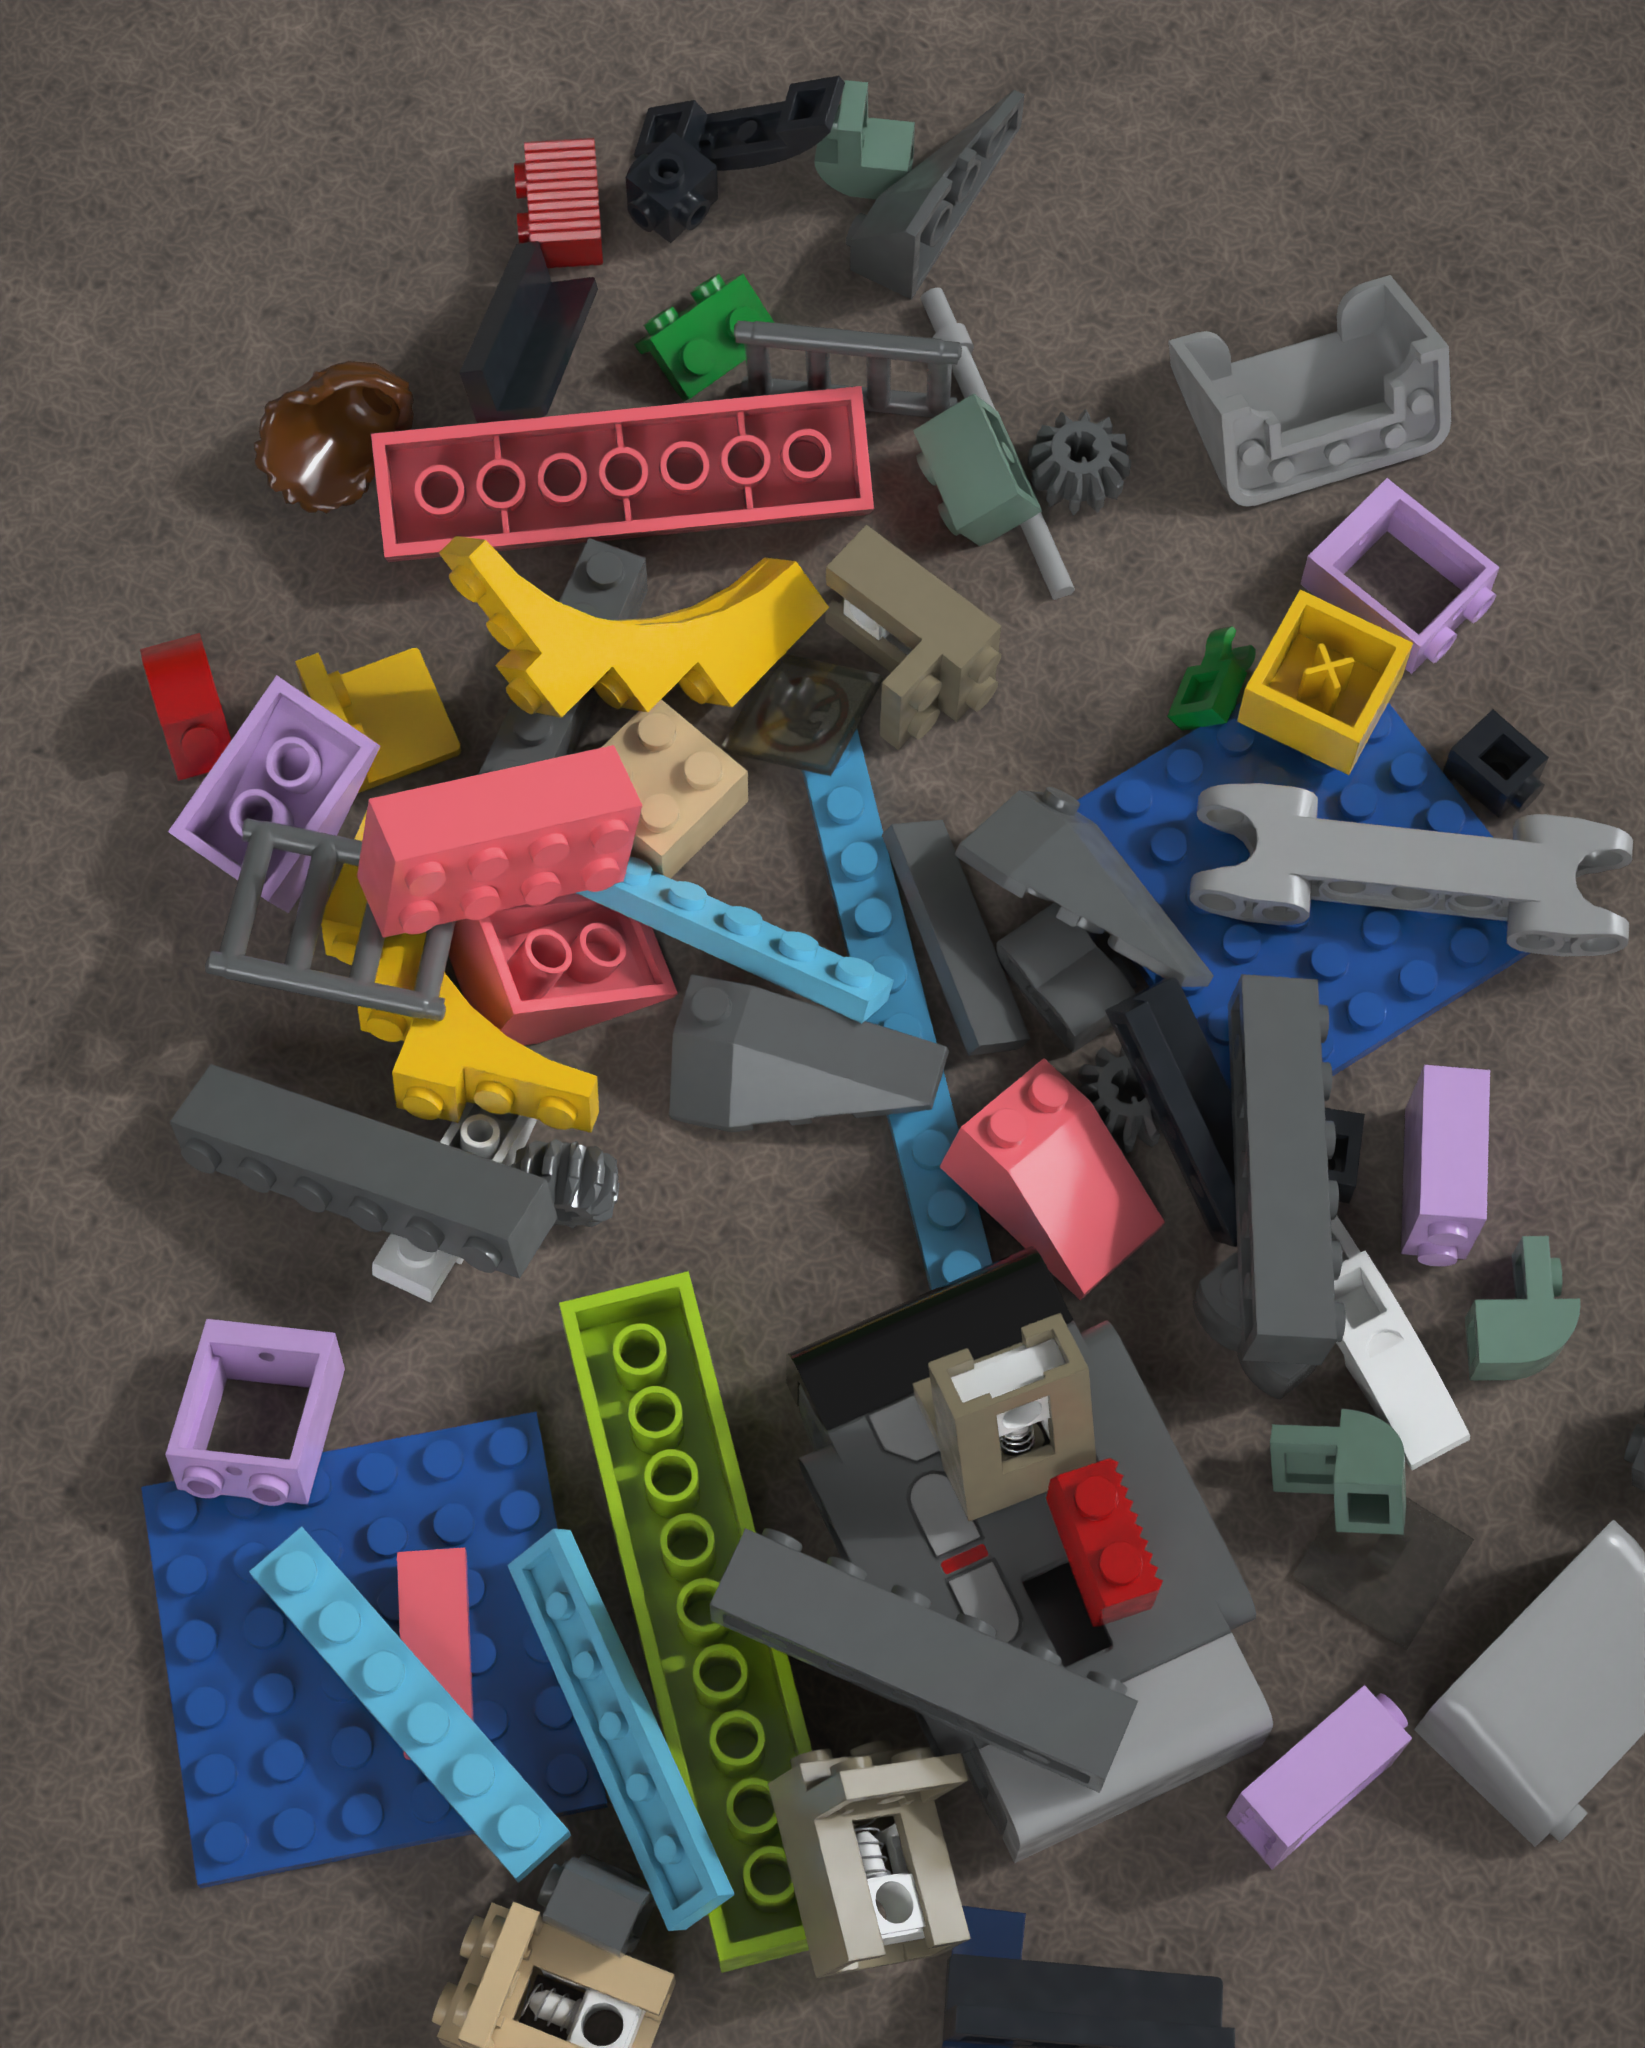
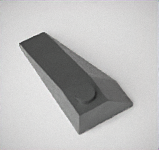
[846,90,1025,300]
[954,787,1214,987]
[669,975,949,1132]

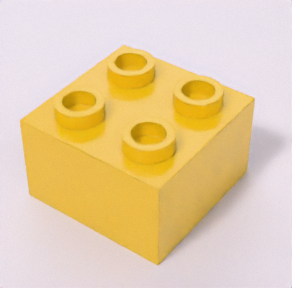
[1237,589,1413,775]

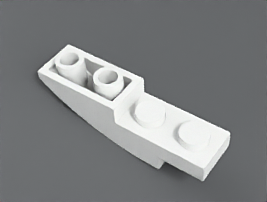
[372,1102,537,1303]
[1331,1215,1470,1470]

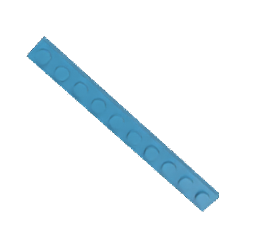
[800,720,1001,1316]

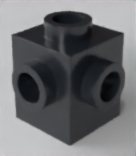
[625,132,718,244]

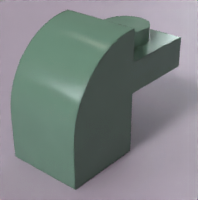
[814,80,915,199]
[1465,1236,1581,1381]
[1270,1409,1406,1535]

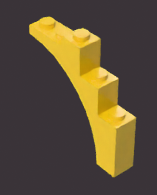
[439,536,829,718]
[321,811,599,1133]

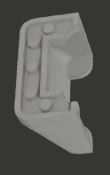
[1168,275,1451,507]
[1414,1520,1645,1847]

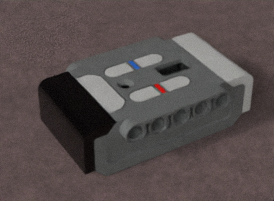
[786,1246,1273,1863]

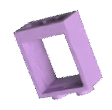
[1301,478,1499,674]
[165,1319,345,1506]
[1226,1685,1412,1869]

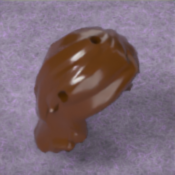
[254,361,414,514]

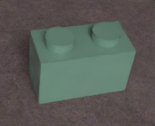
[913,394,1042,546]

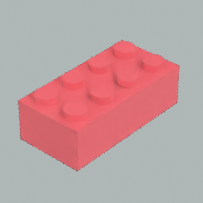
[357,745,642,938]

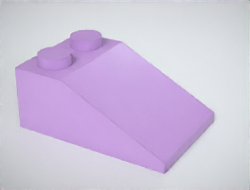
[168,675,381,913]

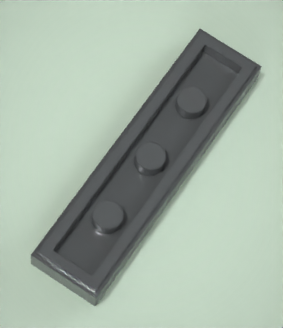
[882,820,1030,1056]

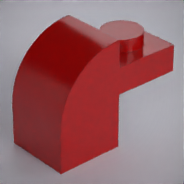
[140,633,231,781]

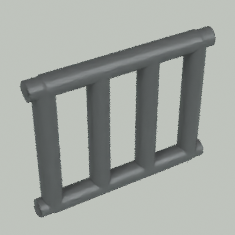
[734,320,962,418]
[205,818,456,1021]

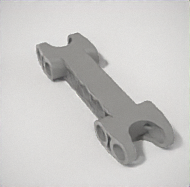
[1189,783,1633,956]

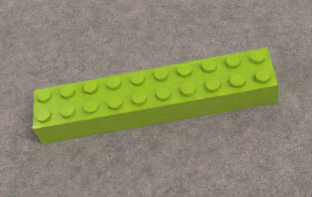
[559,1271,812,1973]

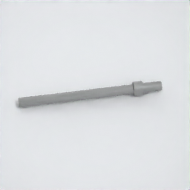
[921,288,1075,600]

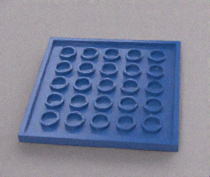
[1077,702,1530,1092]
[141,1411,608,1888]

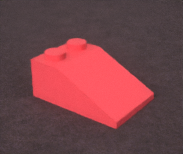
[448,893,678,1045]
[939,1058,1165,1300]

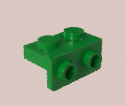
[634,273,775,401]

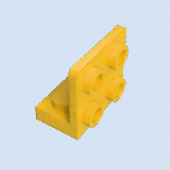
[295,648,461,793]

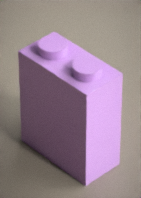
[1401,1065,1490,1266]

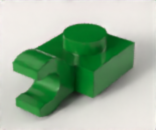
[1167,626,1256,731]

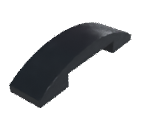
[634,76,845,171]

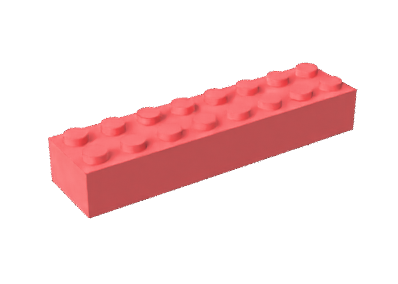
[371,386,874,562]

